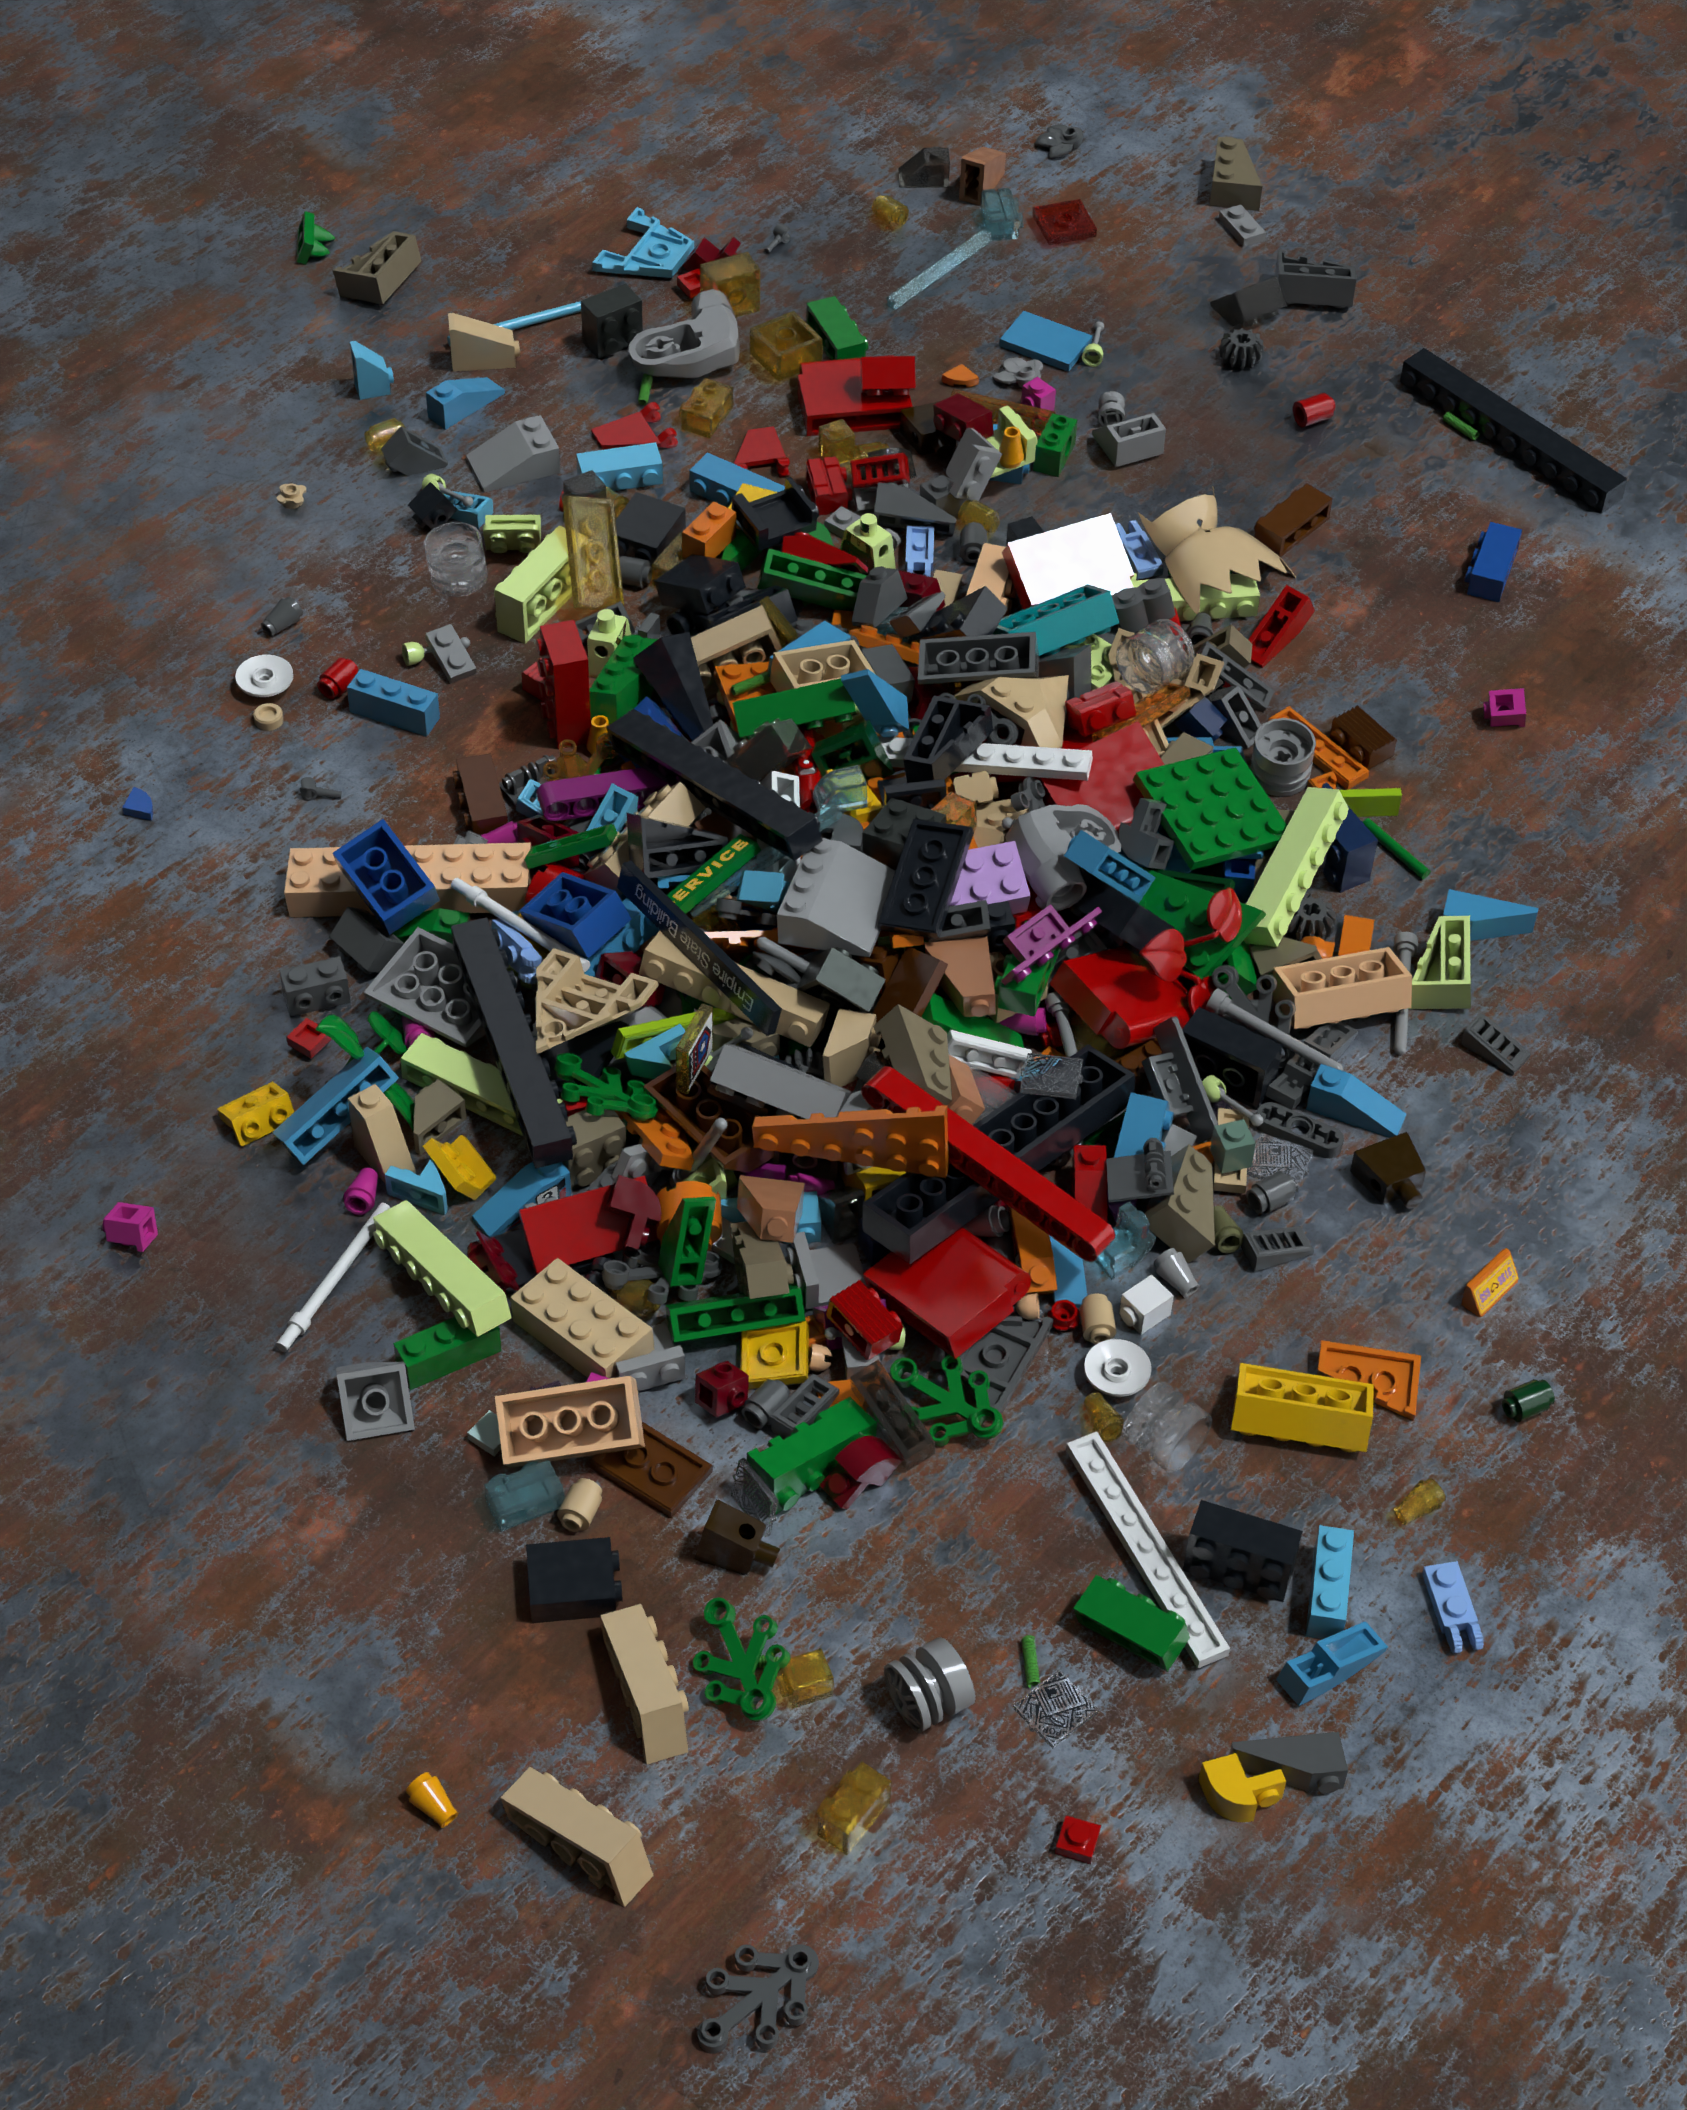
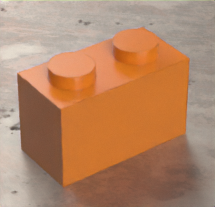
[682,501,736,559]

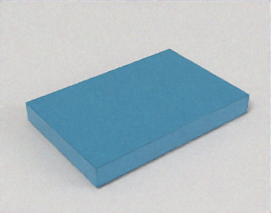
[999,311,1093,372]

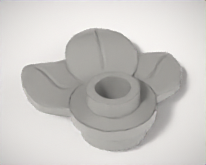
[993,357,1043,388]

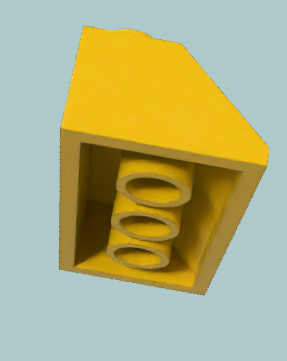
[1231,1363,1374,1452]

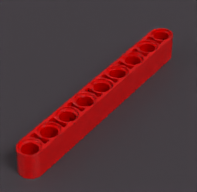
[861,1066,1115,1262]

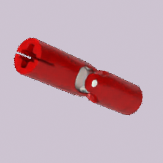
[787,726,827,819]

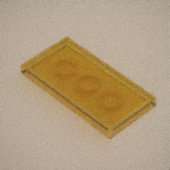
[562,495,625,610]

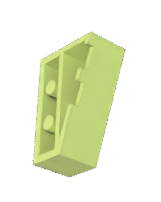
[1409,916,1471,1009]

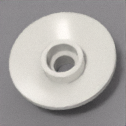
[235,655,293,697]
[1084,1339,1151,1397]

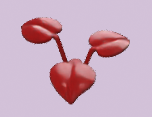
[1140,887,1242,1015]

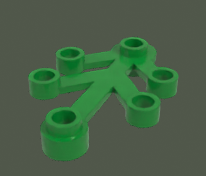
[554,1053,658,1121]
[890,1355,1004,1446]
[693,1597,790,1722]

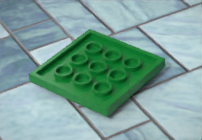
[1133,747,1287,870]

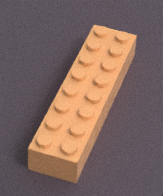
[284,842,534,917]

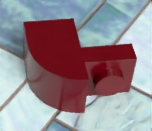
[682,237,741,283]
[605,1175,661,1253]
[820,1436,903,1510]

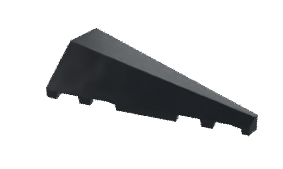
[633,632,713,741]

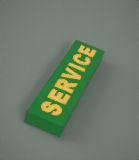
[667,834,761,914]

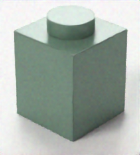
[1210,1119,1256,1174]

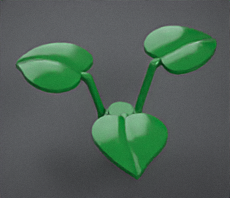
[316,1011,415,1132]

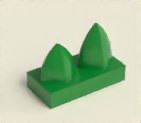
[296,211,335,265]

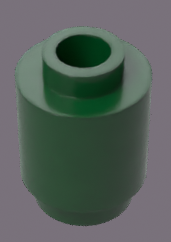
[1502,1379,1555,1422]

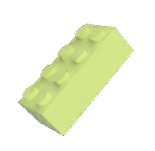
[494,526,589,644]

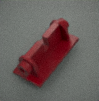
[467,1231,520,1294]

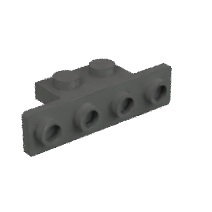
[1141,1016,1218,1144]

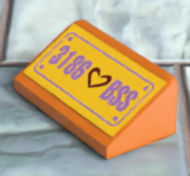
[1461,1248,1519,1317]

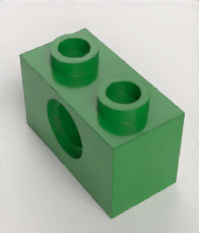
[1033,413,1078,477]

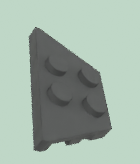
[951,1316,1053,1415]

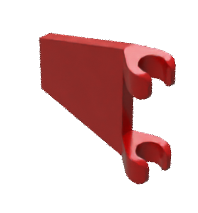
[591,402,678,449]
[734,426,790,477]

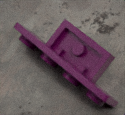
[1001,904,1102,986]

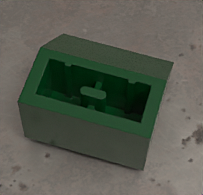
[811,720,895,782]

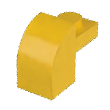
[1198,1753,1286,1822]

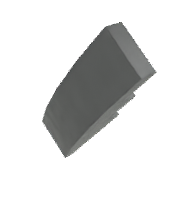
[1265,1022,1358,1110]

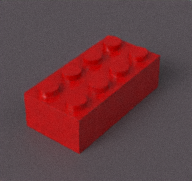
[536,620,591,749]

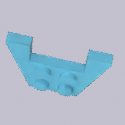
[592,207,694,278]

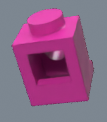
[1017,377,1056,426]
[1483,688,1526,727]
[102,1202,158,1252]

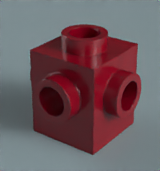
[695,1361,749,1418]

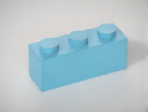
[576,442,663,493]
[1306,1525,1354,1639]

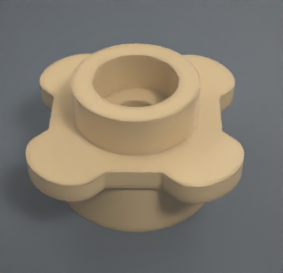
[277,484,306,509]

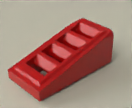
[850,453,910,488]

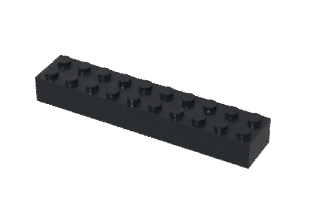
[863,1045,1135,1264]

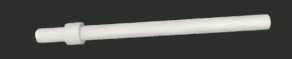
[451,878,590,972]
[276,1203,390,1352]

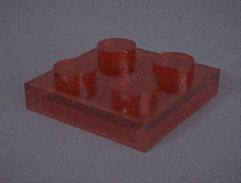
[1032,199,1097,245]

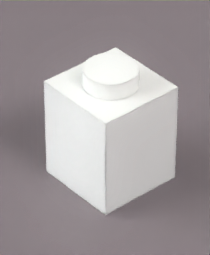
[1119,1274,1174,1335]

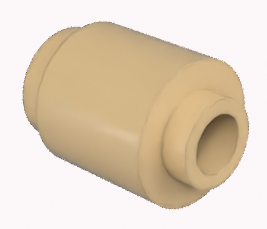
[1079,1293,1116,1344]
[557,1478,602,1532]

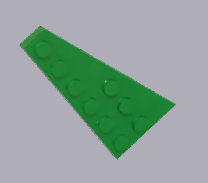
[1080,865,1266,981]

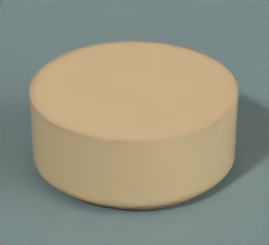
[253,703,284,731]

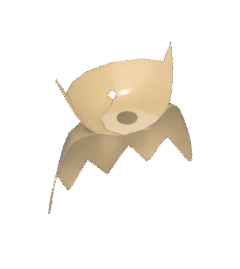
[1137,486,1296,614]

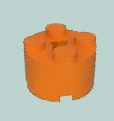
[656,1181,722,1251]

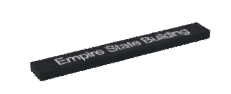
[617,861,782,1036]

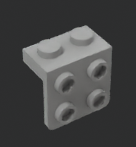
[946,428,1002,501]
[786,1232,868,1309]
[616,1324,686,1391]

